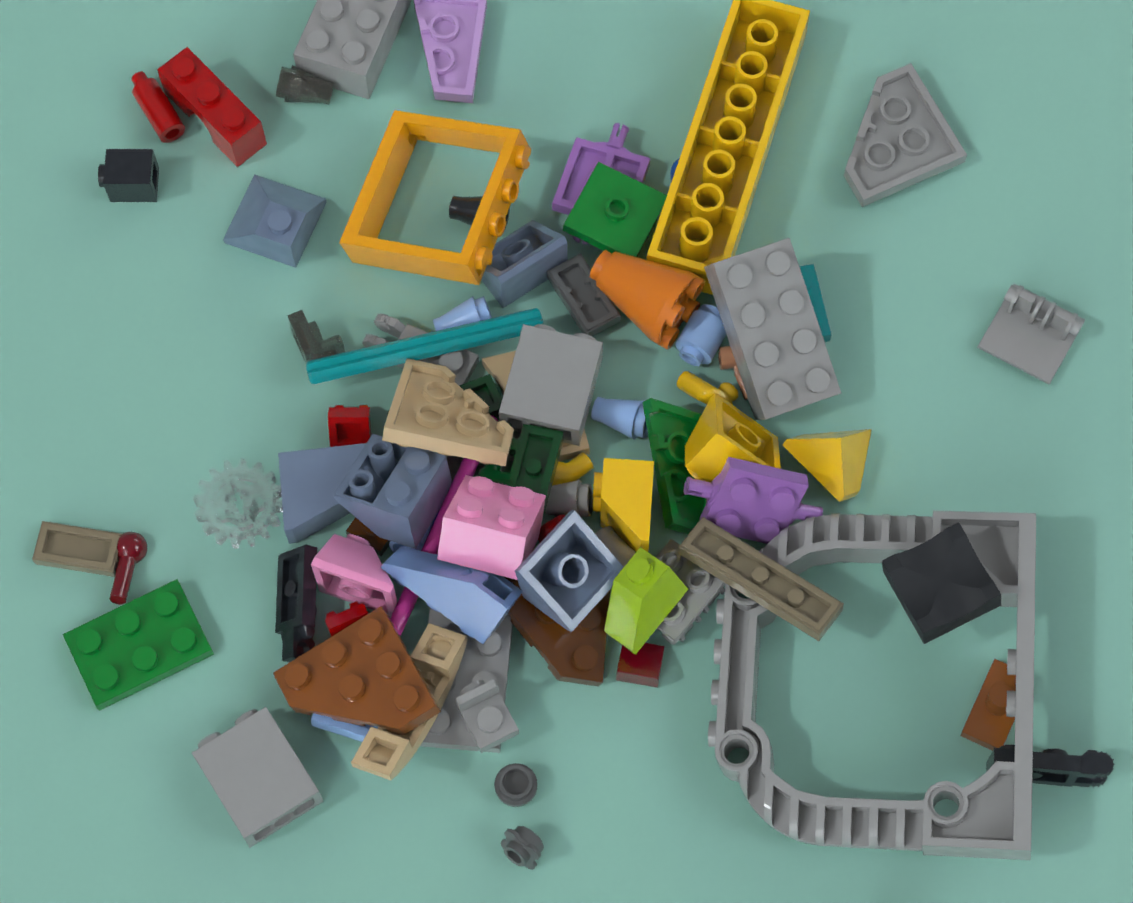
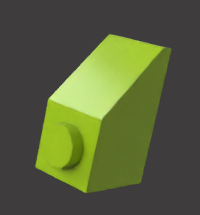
[604,547,689,655]

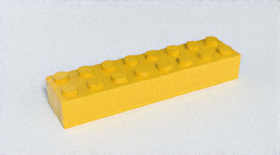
[647,0,810,295]

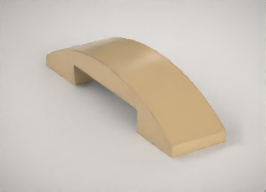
[351,623,468,781]

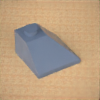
[223,174,327,268]

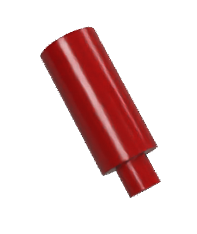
[131,71,185,143]

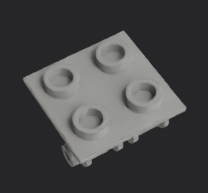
[977,284,1085,384]
[656,539,726,645]

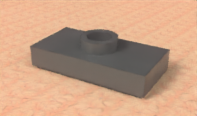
[547,253,621,336]

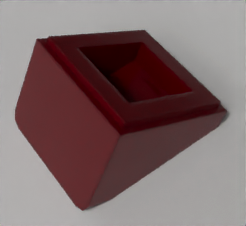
[616,643,665,688]

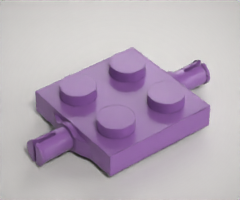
[552,123,650,244]
[684,457,823,544]

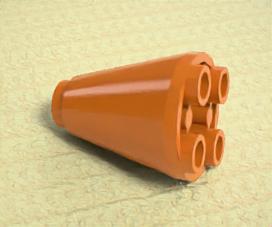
[590,250,706,350]

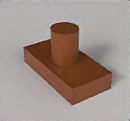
[960,658,1016,751]

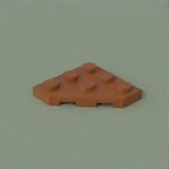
[273,606,441,734]

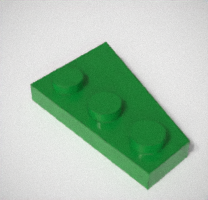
[642,398,707,534]

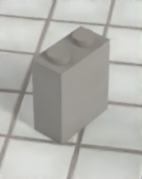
[499,324,603,446]
[192,707,323,848]

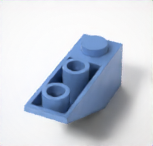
[381,547,523,644]

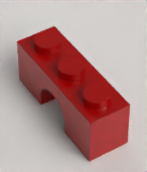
[157,47,267,167]

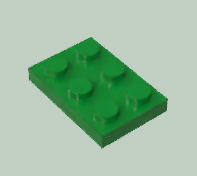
[62,579,214,711]

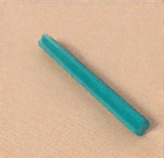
[306,308,544,384]

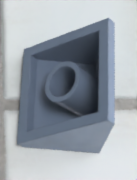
[481,220,568,308]
[515,510,624,632]

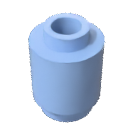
[675,304,726,366]

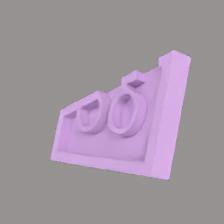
[413,0,487,103]

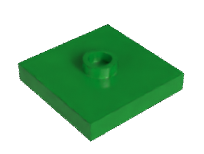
[562,162,667,257]

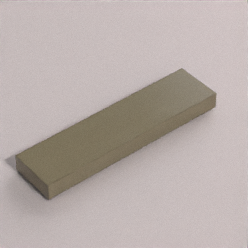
[678,517,844,641]

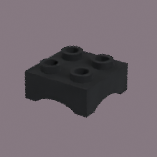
[882,522,1001,644]

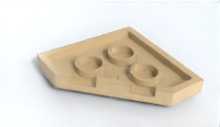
[382,358,514,467]

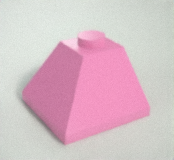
[311,534,397,616]

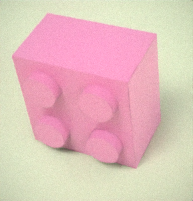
[437,475,546,580]

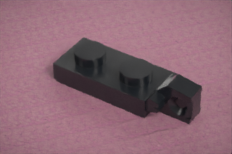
[275,544,318,662]

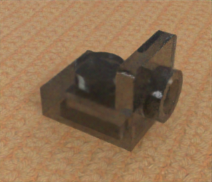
[287,310,345,364]

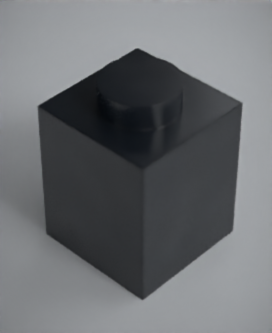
[98,149,159,202]

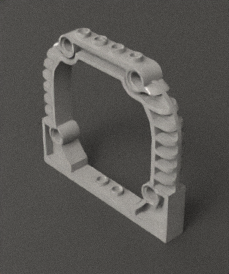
[708,511,1036,860]

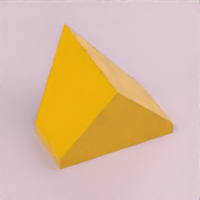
[782,429,872,502]

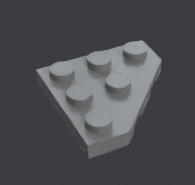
[844,63,967,207]

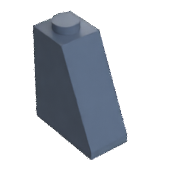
[278,443,367,544]

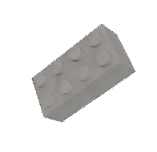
[293,0,412,99]
[704,238,841,420]

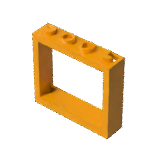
[339,110,531,285]

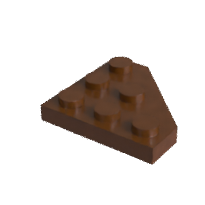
[504,551,610,687]

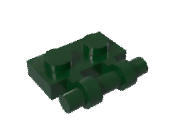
[478,421,564,514]

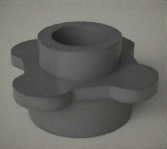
[500,826,544,870]

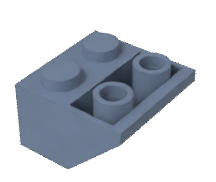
[334,434,452,549]

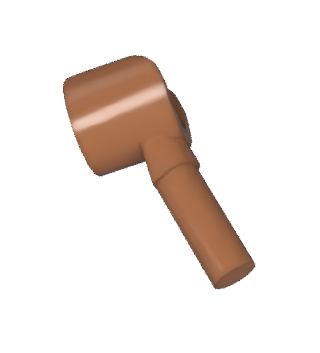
[718,346,748,400]

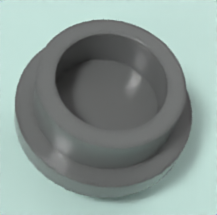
[494,763,537,807]

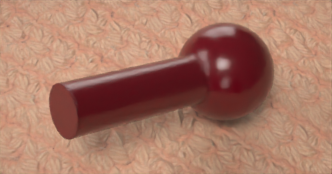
[109,531,148,605]

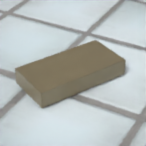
[32,521,122,577]

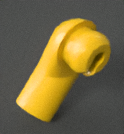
[677,371,739,405]
[552,452,594,486]

